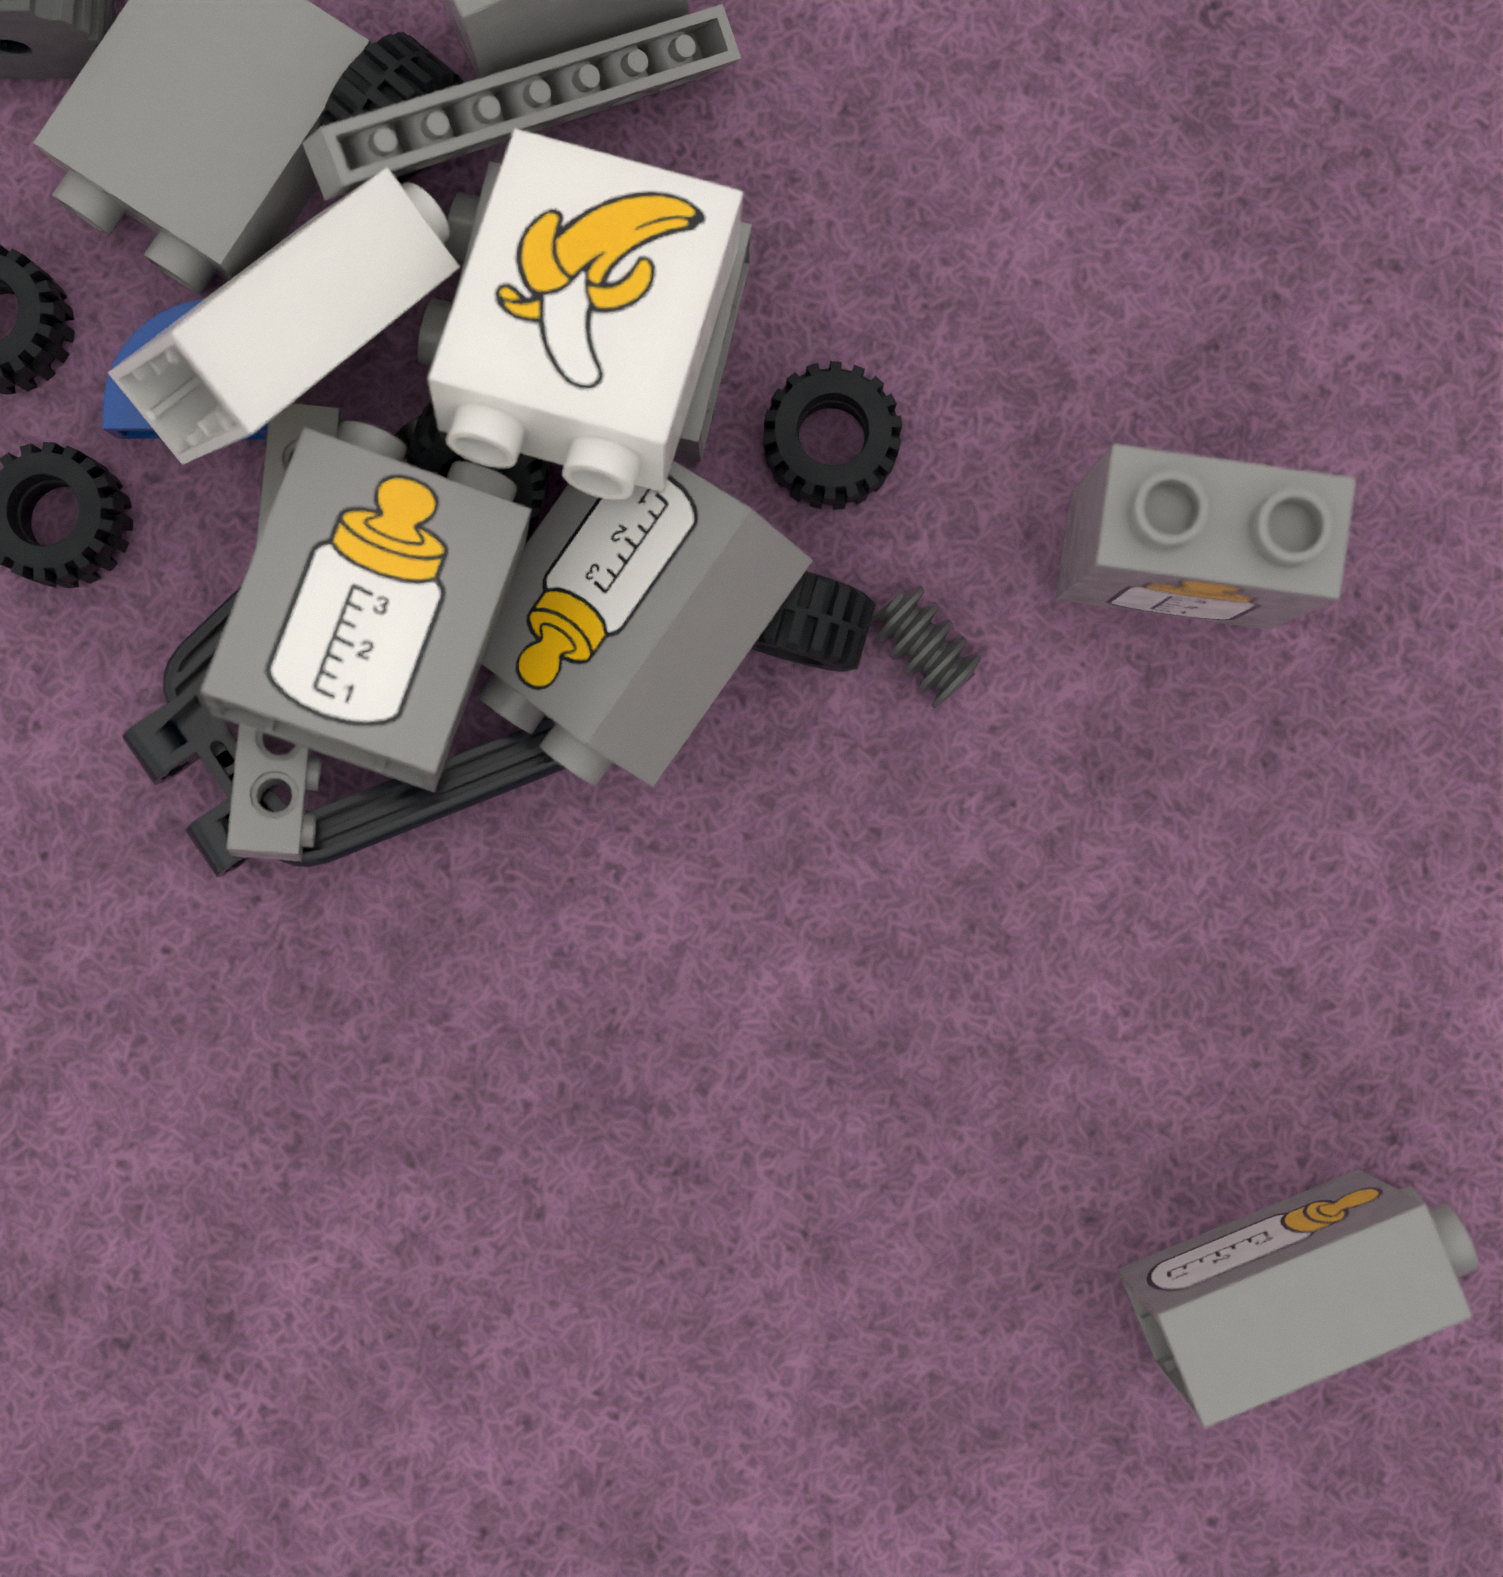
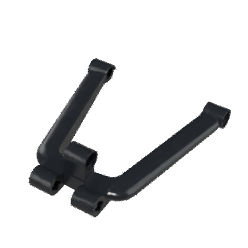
[122,415,567,878]

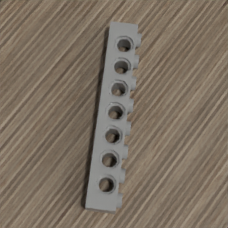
[302,4,741,200]
[227,403,341,861]

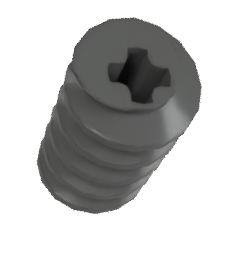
[870,586,981,708]

